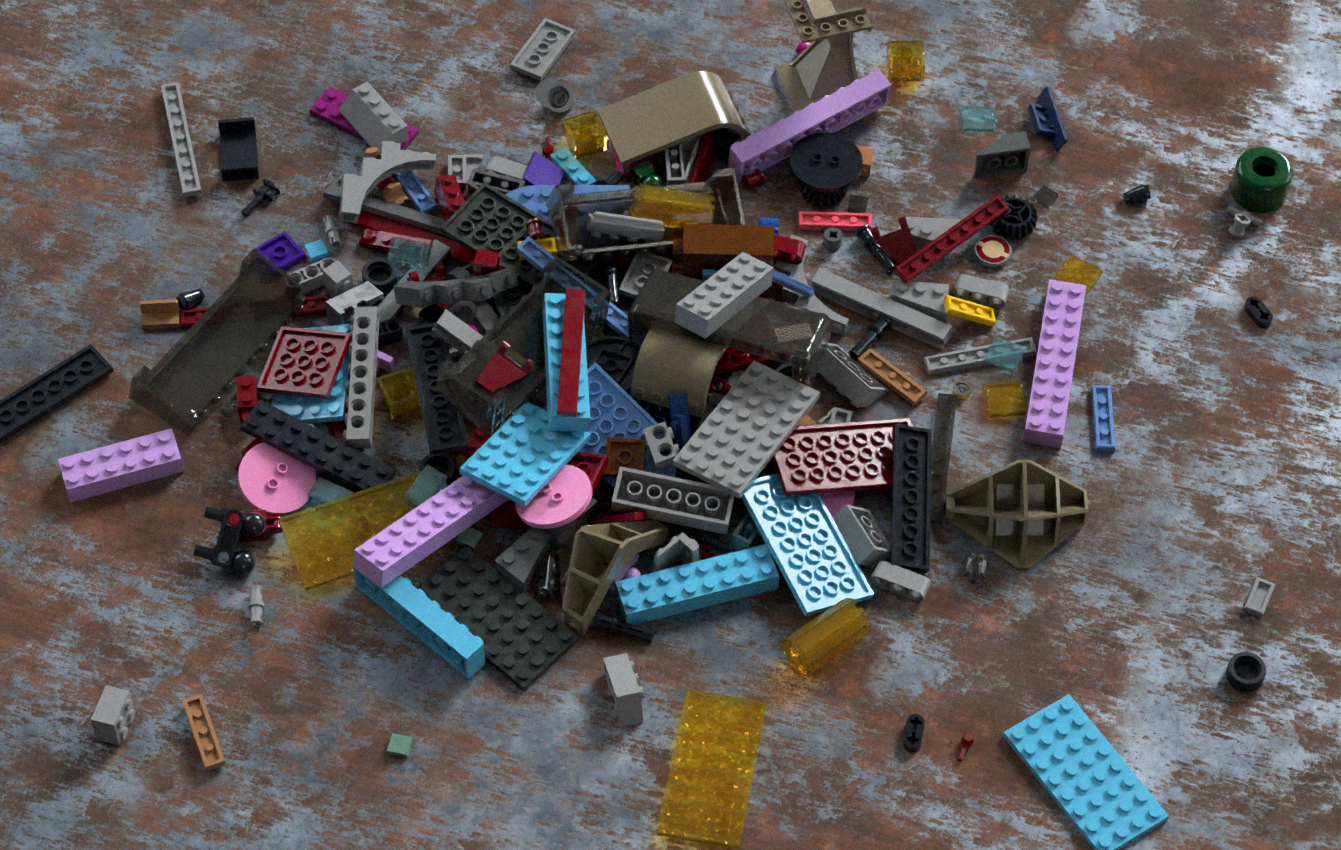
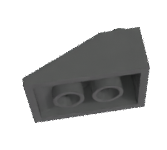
[974,131,1031,179]

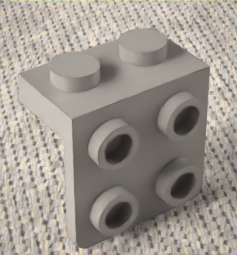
[654,532,699,572]

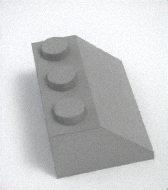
[833,505,890,567]

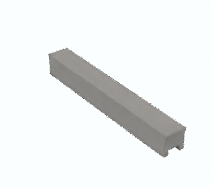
[811,268,952,350]
[431,309,547,409]

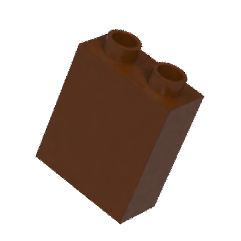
[672,224,774,301]

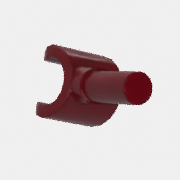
[542,136,554,158]
[700,545,716,560]
[958,732,974,761]

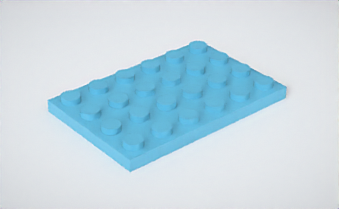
[272,324,353,424]
[460,401,591,507]

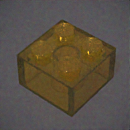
[886,40,925,81]
[562,110,609,159]
[376,366,421,420]

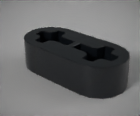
[1244,296,1273,328]
[903,714,925,752]

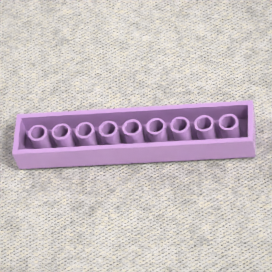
[728,69,892,182]
[1023,279,1086,448]
[353,475,509,588]

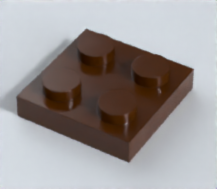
[604,438,647,477]

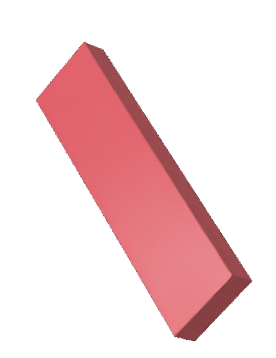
[798,211,872,232]

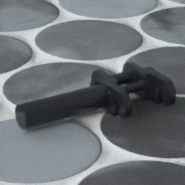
[241,179,280,216]

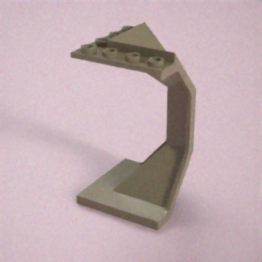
[775,0,872,113]

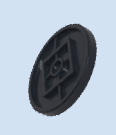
[790,132,863,193]
[586,337,641,394]

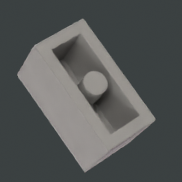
[323,260,353,298]

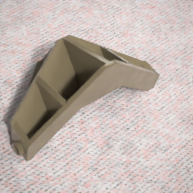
[944,460,1091,569]
[558,520,669,636]

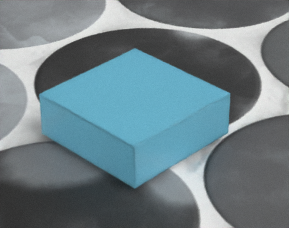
[304,239,329,262]

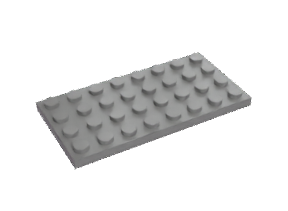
[673,361,820,499]

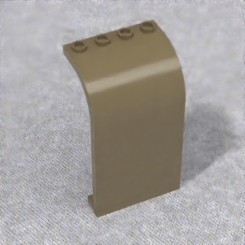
[598,71,751,173]
[630,286,753,418]

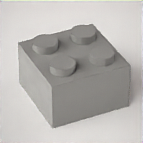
[91,685,136,746]

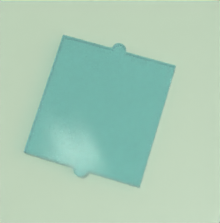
[961,106,996,132]
[984,337,1026,372]

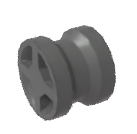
[823,227,842,251]

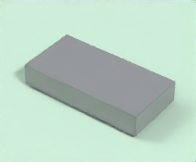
[1243,577,1276,618]

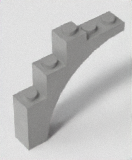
[339,141,436,223]
[774,235,849,336]

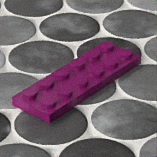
[309,86,419,150]

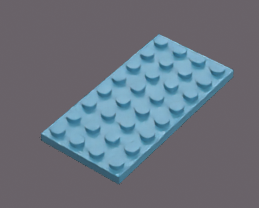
[741,473,874,616]
[1003,694,1169,850]

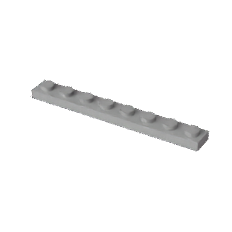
[161,82,202,197]

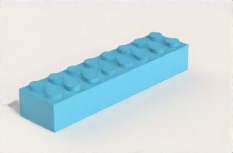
[542,293,590,432]
[615,544,779,625]
[353,567,485,680]

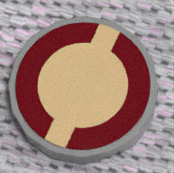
[974,235,1011,268]

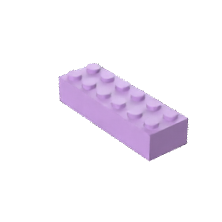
[58,428,184,503]

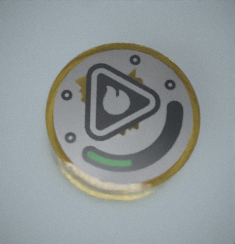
[952,381,972,400]

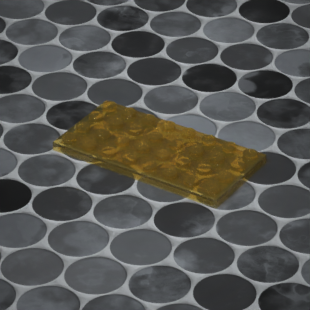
[279,469,455,591]
[657,689,767,849]

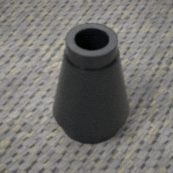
[1123,184,1151,204]
[175,288,205,310]

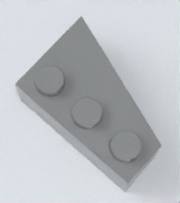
[891,280,949,323]

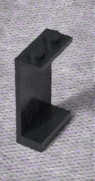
[218,117,259,182]

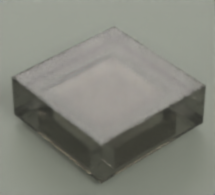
[1033,185,1059,209]
[848,195,869,213]

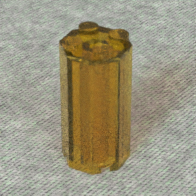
[630,183,715,229]
[780,597,871,675]

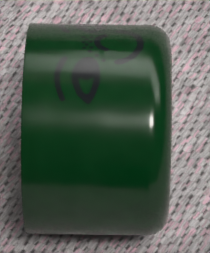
[1230,147,1293,213]

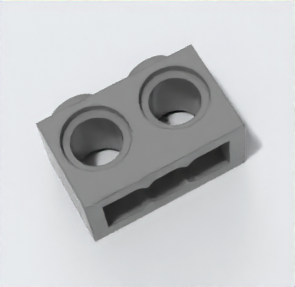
[643,422,680,470]

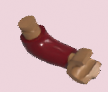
[365,147,408,205]

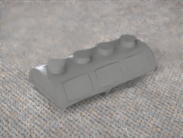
[587,211,665,245]

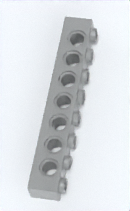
[343,307,380,448]

